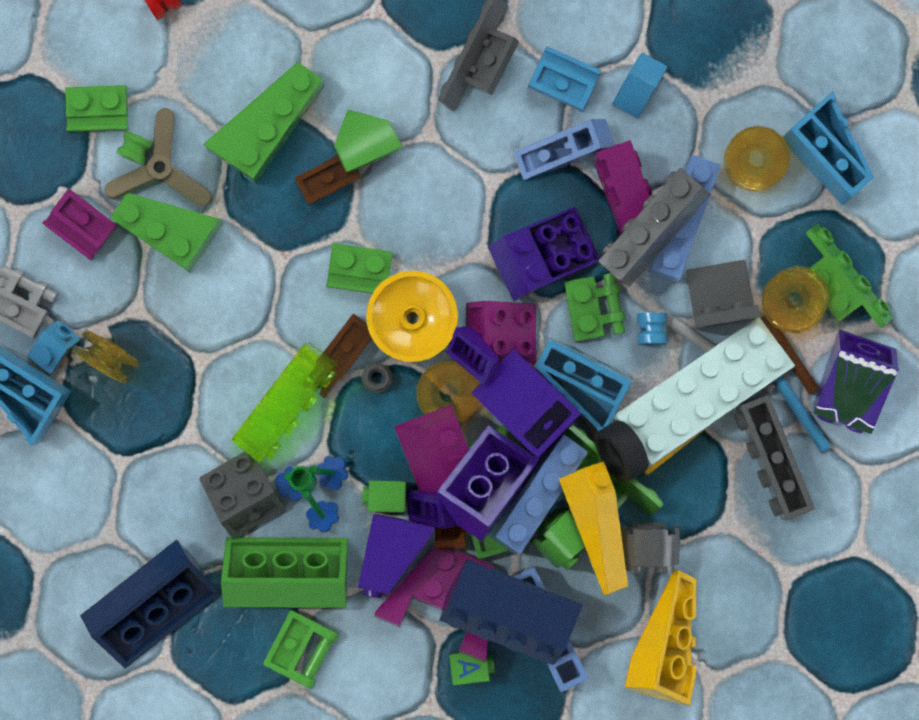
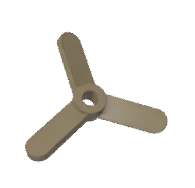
[104,108,212,206]

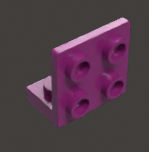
[466,301,536,364]

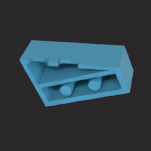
[781,91,874,205]
[536,337,632,431]
[0,346,71,446]

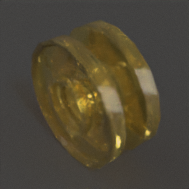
[723,126,790,192]
[762,266,829,333]
[71,328,141,385]
[417,361,480,424]

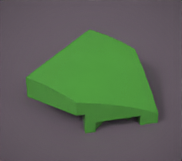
[334,109,402,174]

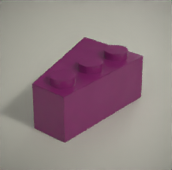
[593,140,652,235]

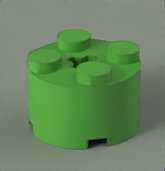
[530,507,585,570]

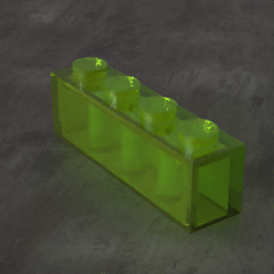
[231,342,338,463]

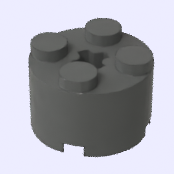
[620,521,680,573]

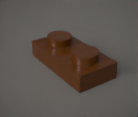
[294,155,362,206]

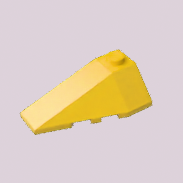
[559,461,628,596]
[625,570,697,706]

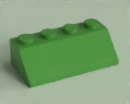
[221,537,348,608]

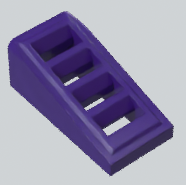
[446,326,499,385]
[406,490,457,529]

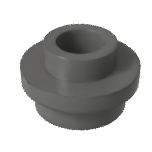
[362,363,392,393]

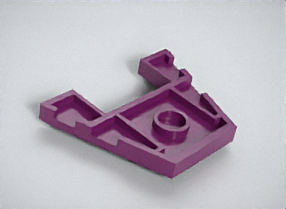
[374,546,494,663]

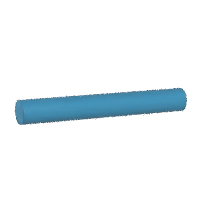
[773,375,831,453]

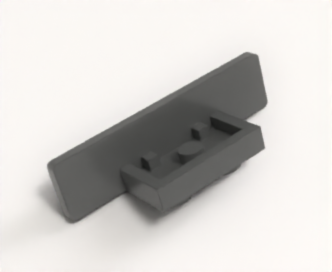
[438,0,519,111]

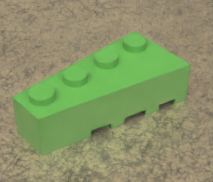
[203,62,325,183]

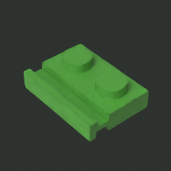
[65,85,129,133]
[326,243,393,294]

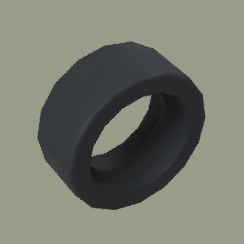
[595,420,649,483]

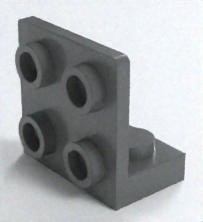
[686,260,760,330]
[200,449,286,539]

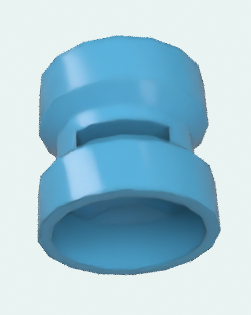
[637,313,667,345]

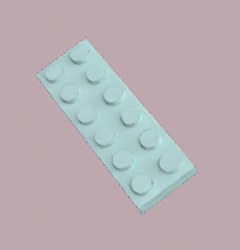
[613,317,795,467]

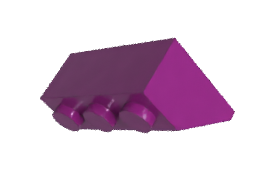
[394,405,469,492]

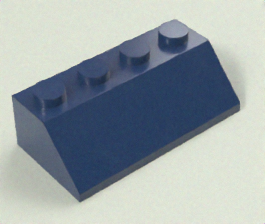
[80,539,221,669]
[439,559,583,665]

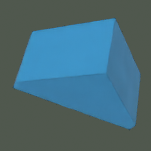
[612,52,668,119]

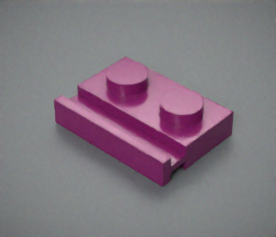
[42,188,118,261]

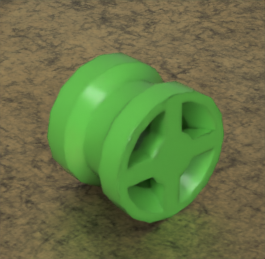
[116,131,153,165]

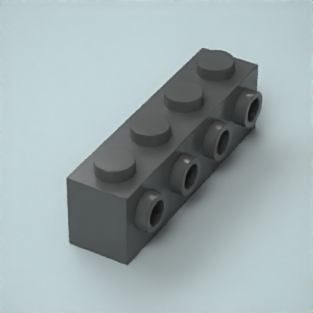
[598,168,711,287]
[734,395,815,521]

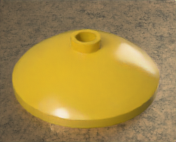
[366,271,458,362]

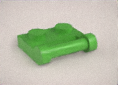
[263,609,340,689]

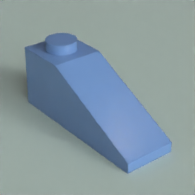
[514,119,615,180]

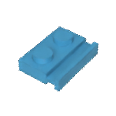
[528,46,601,112]

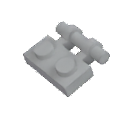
[0,265,58,339]

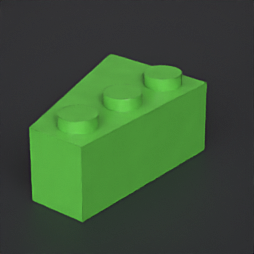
[110,193,223,273]

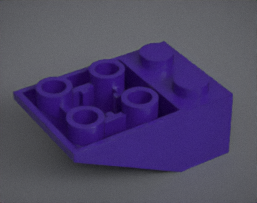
[488,206,600,301]
[471,349,581,458]

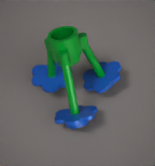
[275,456,348,533]

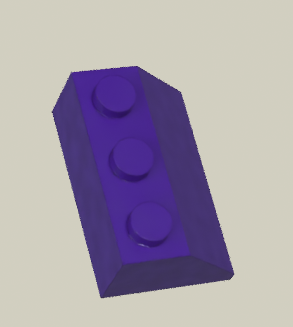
[436,425,539,542]

